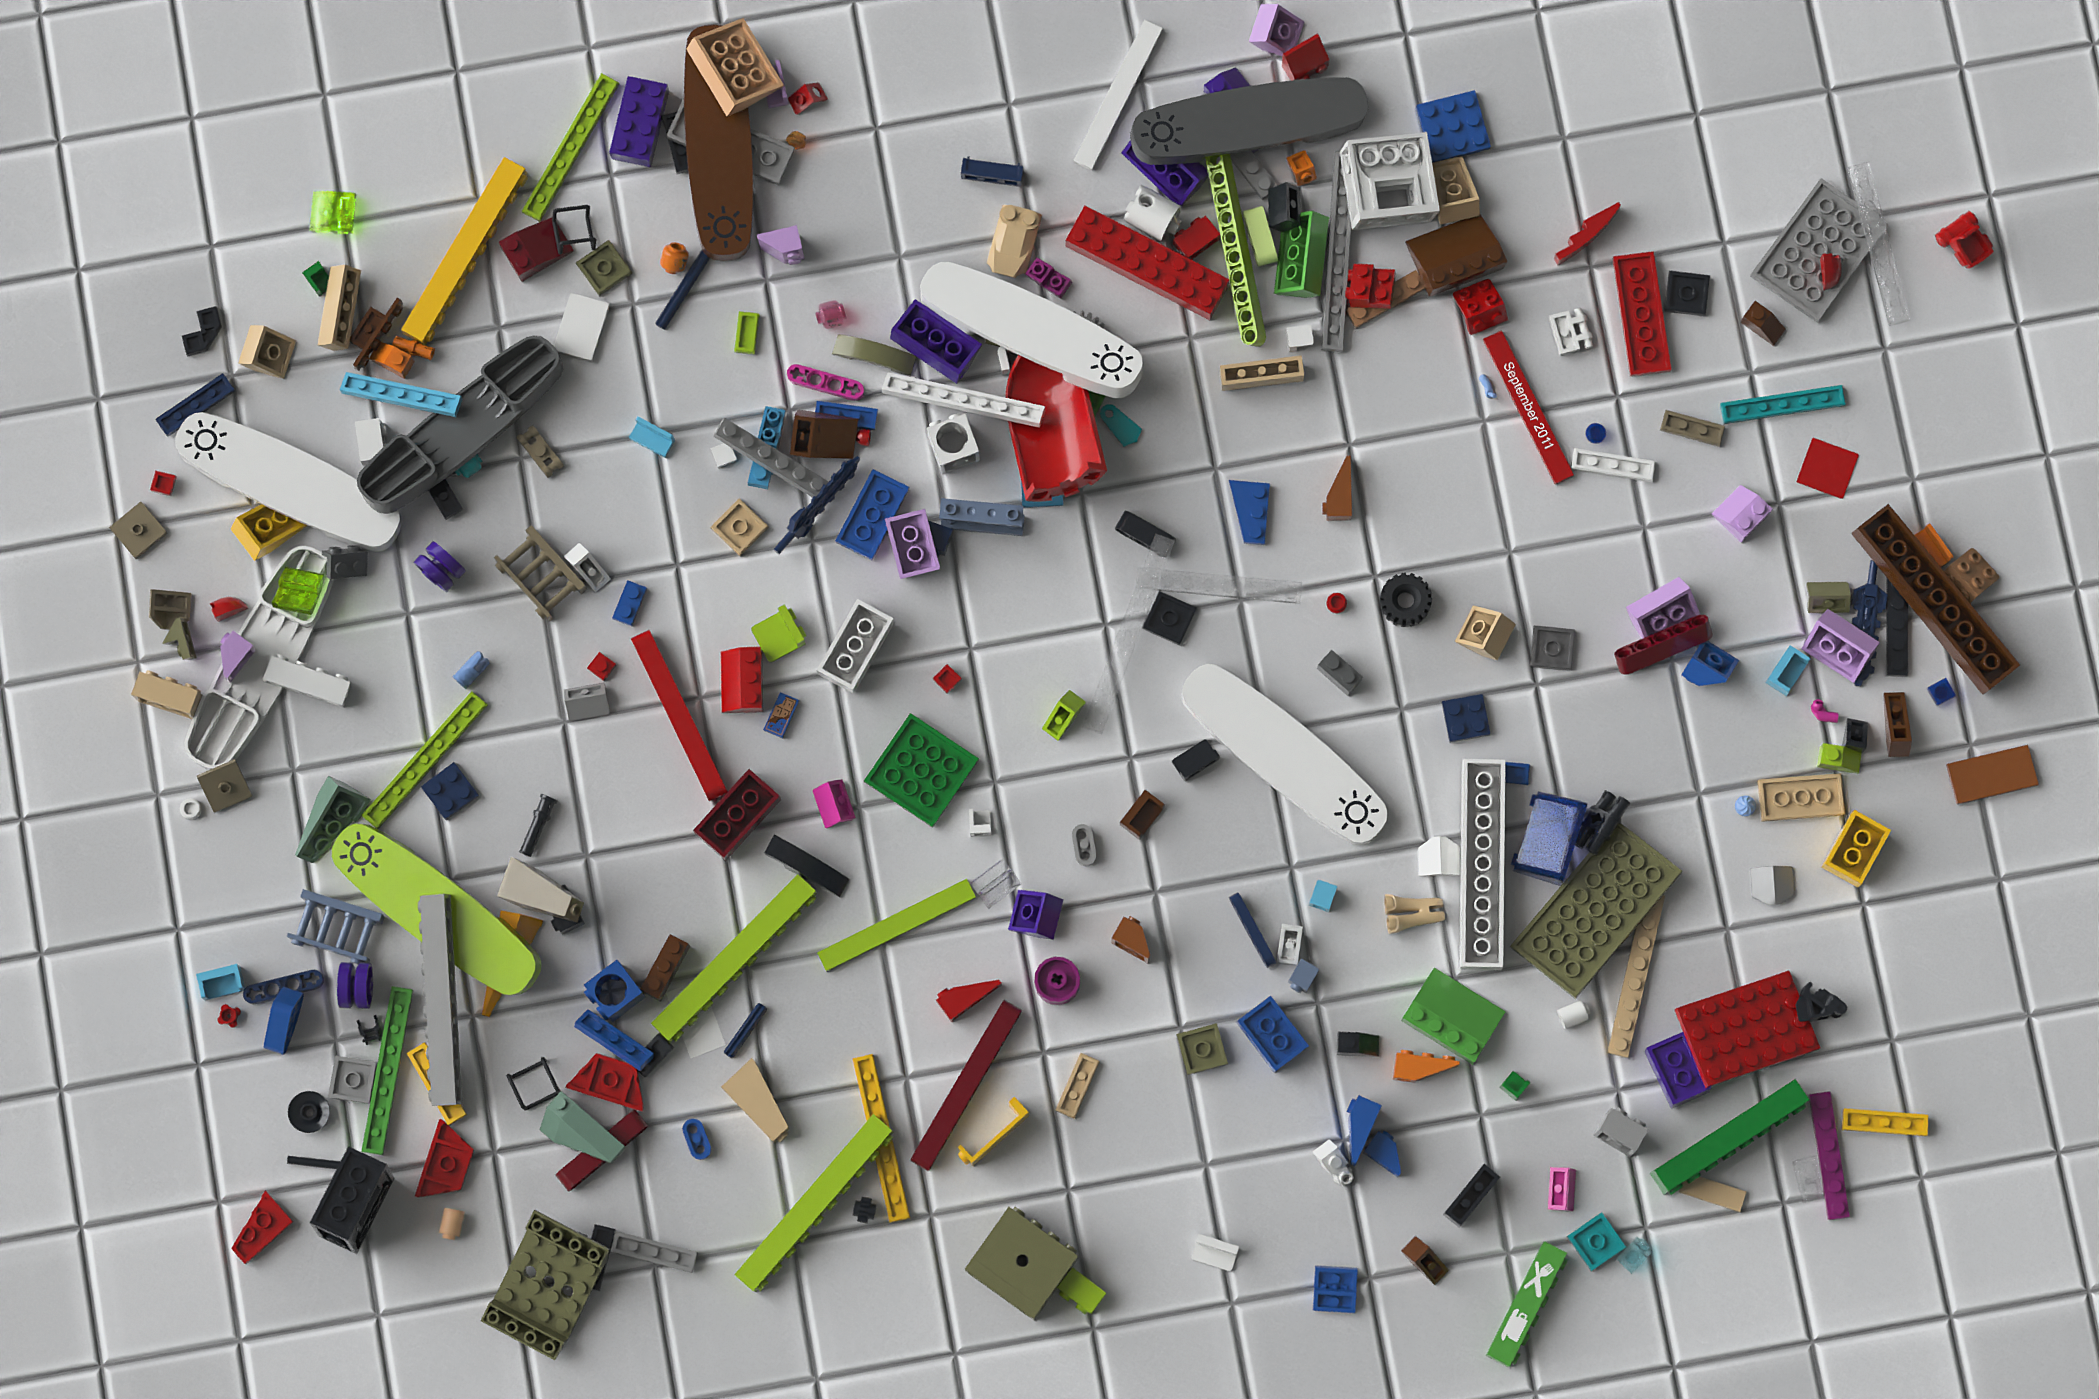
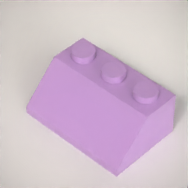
[885,509,940,579]
[1626,577,1700,638]
[1802,609,1880,683]

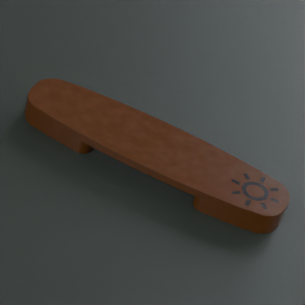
[684,25,753,261]

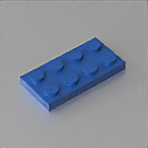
[835,469,910,560]

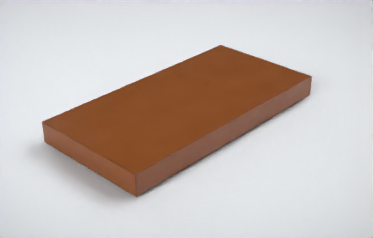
[1946,745,2039,805]

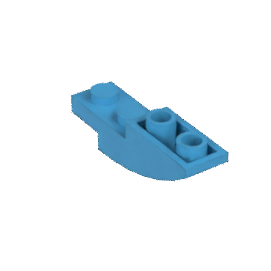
[748,406,786,490]

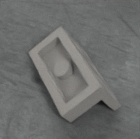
[564,682,610,721]

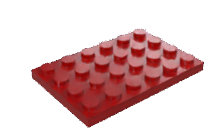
[1675,970,1820,1088]

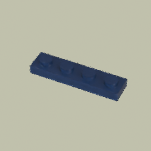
[155,373,235,437]

